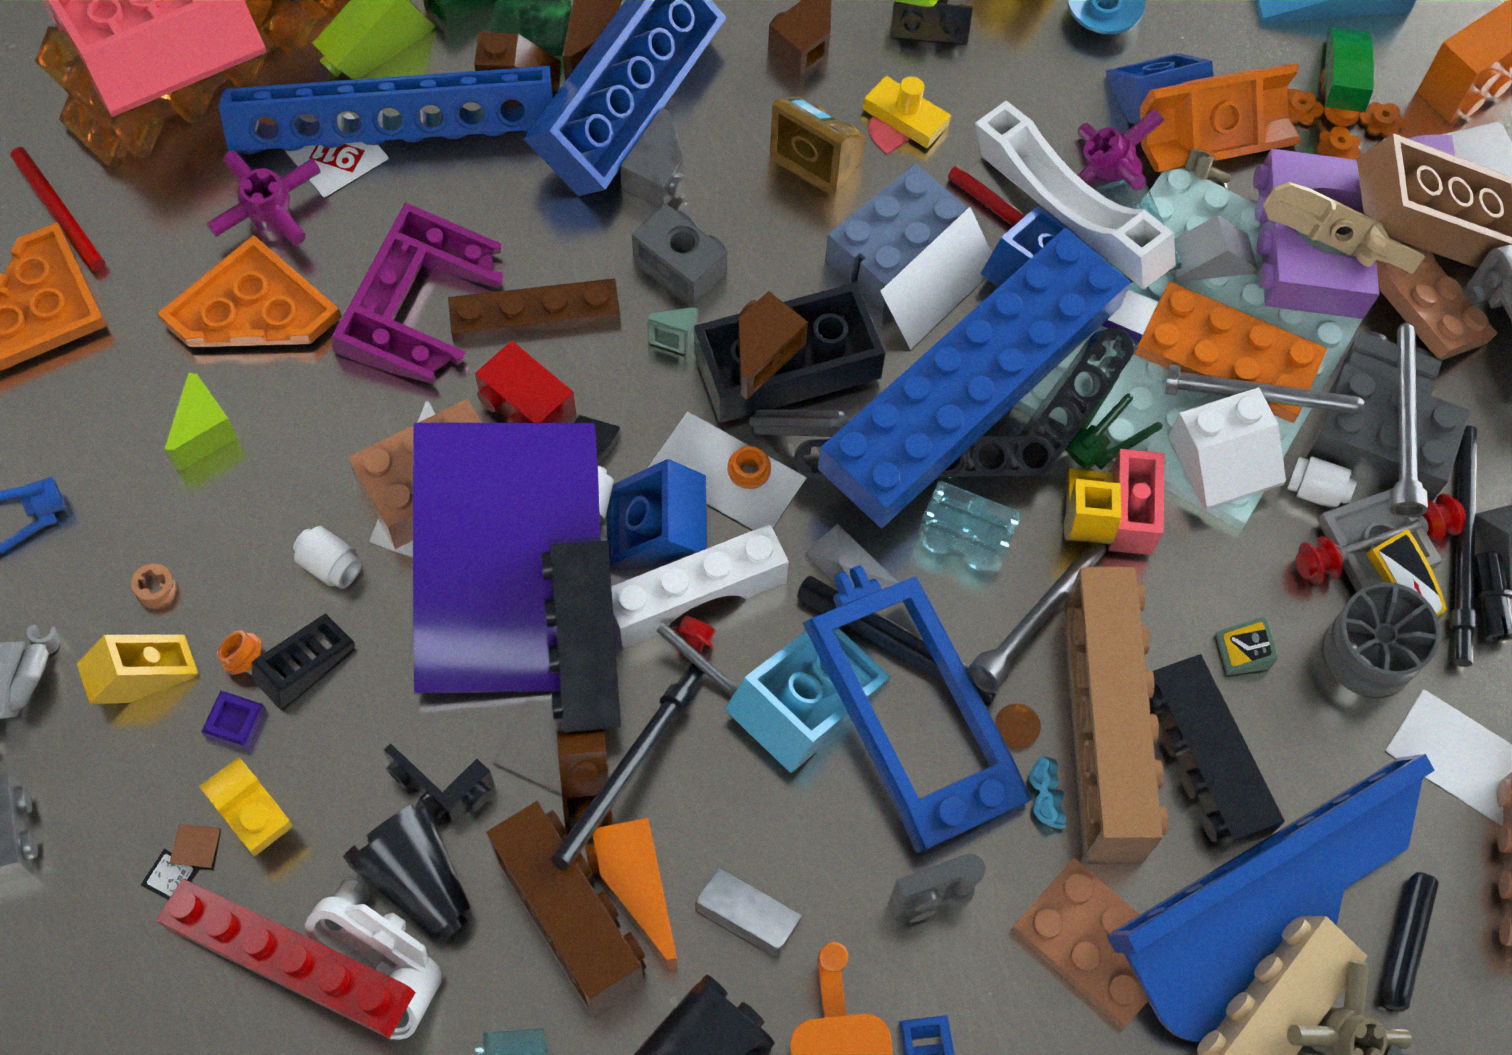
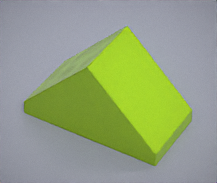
[164,372,237,470]

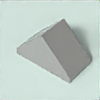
[1172,215,1258,282]

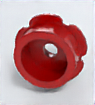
[672,615,716,654]

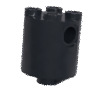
[633,975,775,1055]

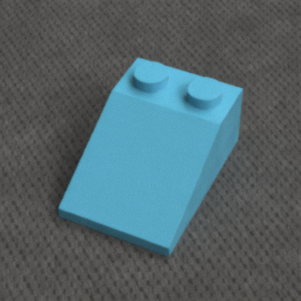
[724,628,891,773]

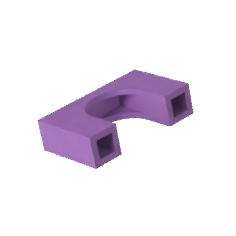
[1253,148,1379,319]

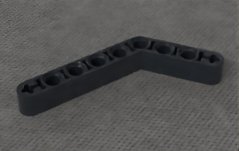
[794,328,1134,480]

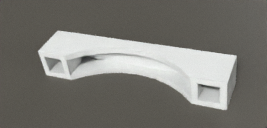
[975,101,1176,290]

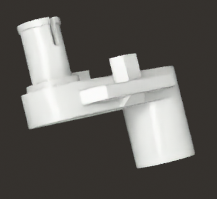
[305,876,442,1040]

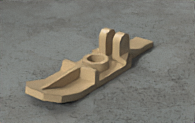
[1263,182,1425,274]

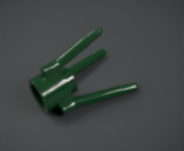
[1065,375,1162,471]

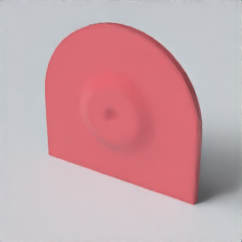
[868,116,910,155]

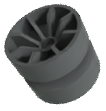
[1323,582,1441,697]

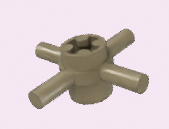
[1287,960,1412,1055]

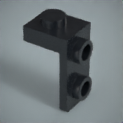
[383,743,495,825]

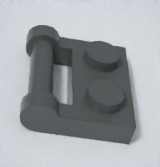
[888,853,986,923]

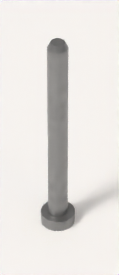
[1165,364,1364,414]

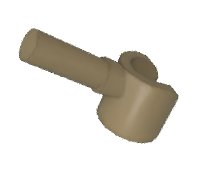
[1185,149,1231,183]

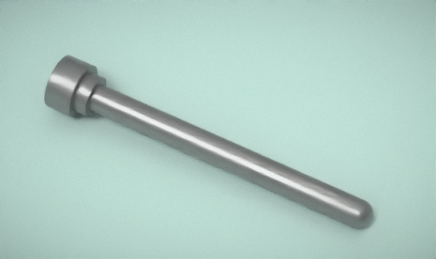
[1390,323,1428,518]
[967,542,1106,693]

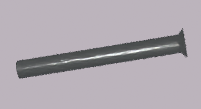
[656,623,738,696]

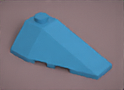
[1255,0,1417,23]

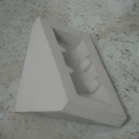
[805,524,898,589]

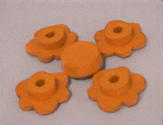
[1288,68,1406,160]

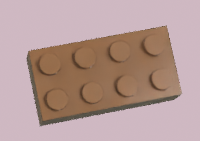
[1357,133,1512,268]

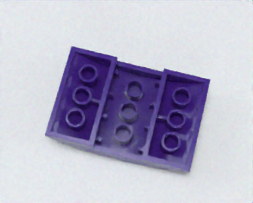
[413,423,600,694]

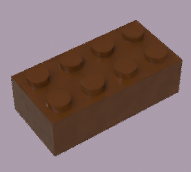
[486,801,647,1019]

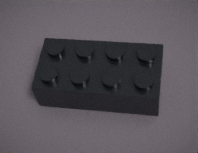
[694,282,886,423]

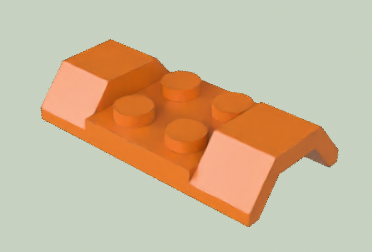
[1139,63,1300,172]

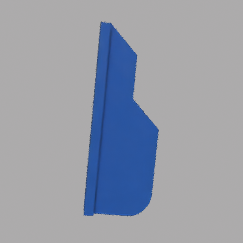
[1106,754,1435,1042]

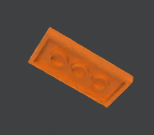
[1135,281,1328,423]

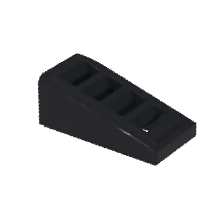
[251,613,355,709]

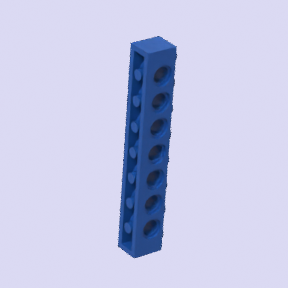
[218,66,553,154]

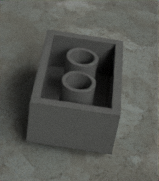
[1306,364,1471,502]

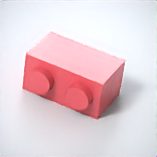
[1108,449,1165,555]

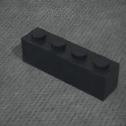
[541,536,621,732]
[1149,654,1285,853]

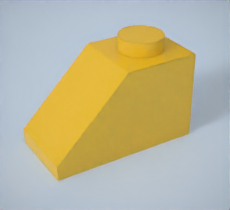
[77,635,198,704]

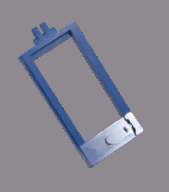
[802,565,1032,853]

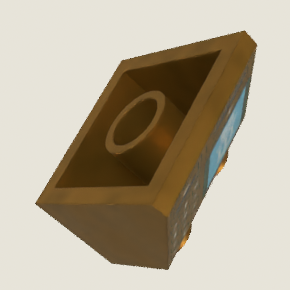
[770,97,866,192]

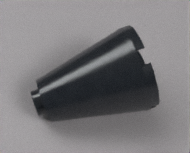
[343,799,471,940]

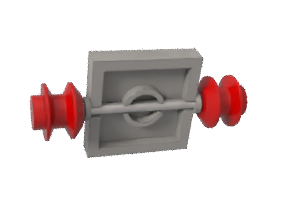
[1295,488,1466,592]

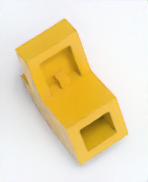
[1063,468,1121,545]
[199,756,294,857]

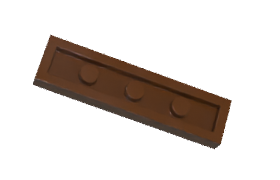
[448,278,621,342]

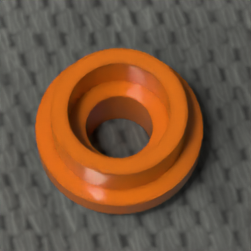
[727,446,771,489]
[217,630,262,675]

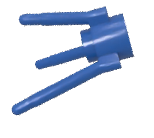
[0,476,65,554]

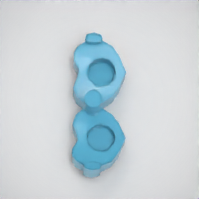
[1029,756,1066,829]

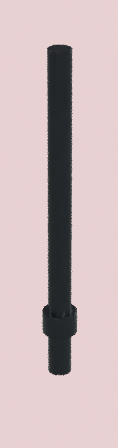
[1450,425,1479,667]
[551,664,705,871]

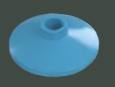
[1067,0,1145,34]

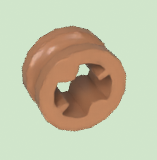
[131,563,176,609]

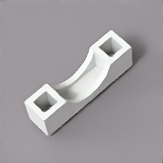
[611,524,789,649]

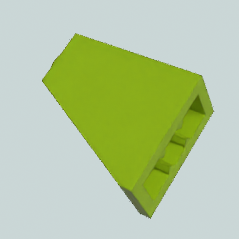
[312,0,436,80]

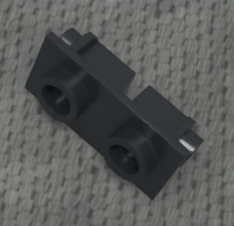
[891,1,973,44]

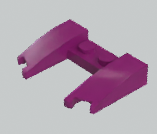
[332,202,503,383]

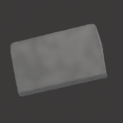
[695,868,802,958]

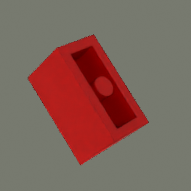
[475,340,576,423]

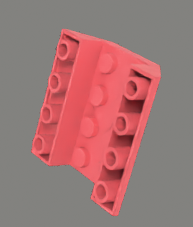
[41,0,267,117]

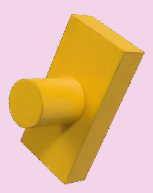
[862,76,951,148]

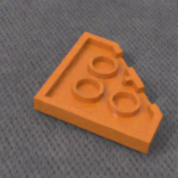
[0,222,107,371]
[157,235,342,347]

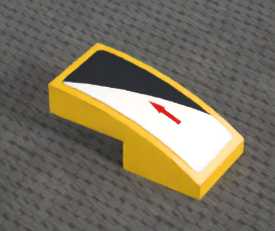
[1366,529,1447,617]

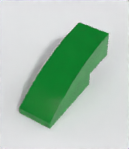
[1323,26,1374,113]

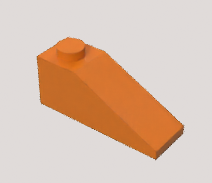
[585,817,678,971]

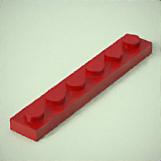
[155,878,416,1038]

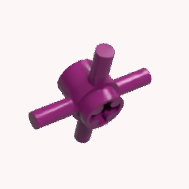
[1077,109,1164,190]
[206,151,321,245]

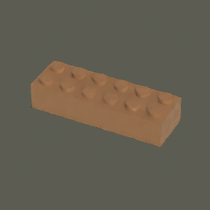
[1065,567,1168,864]

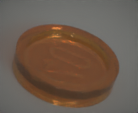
[994,703,1041,750]

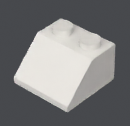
[1168,387,1286,511]

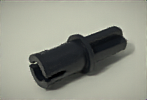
[1474,551,1512,641]

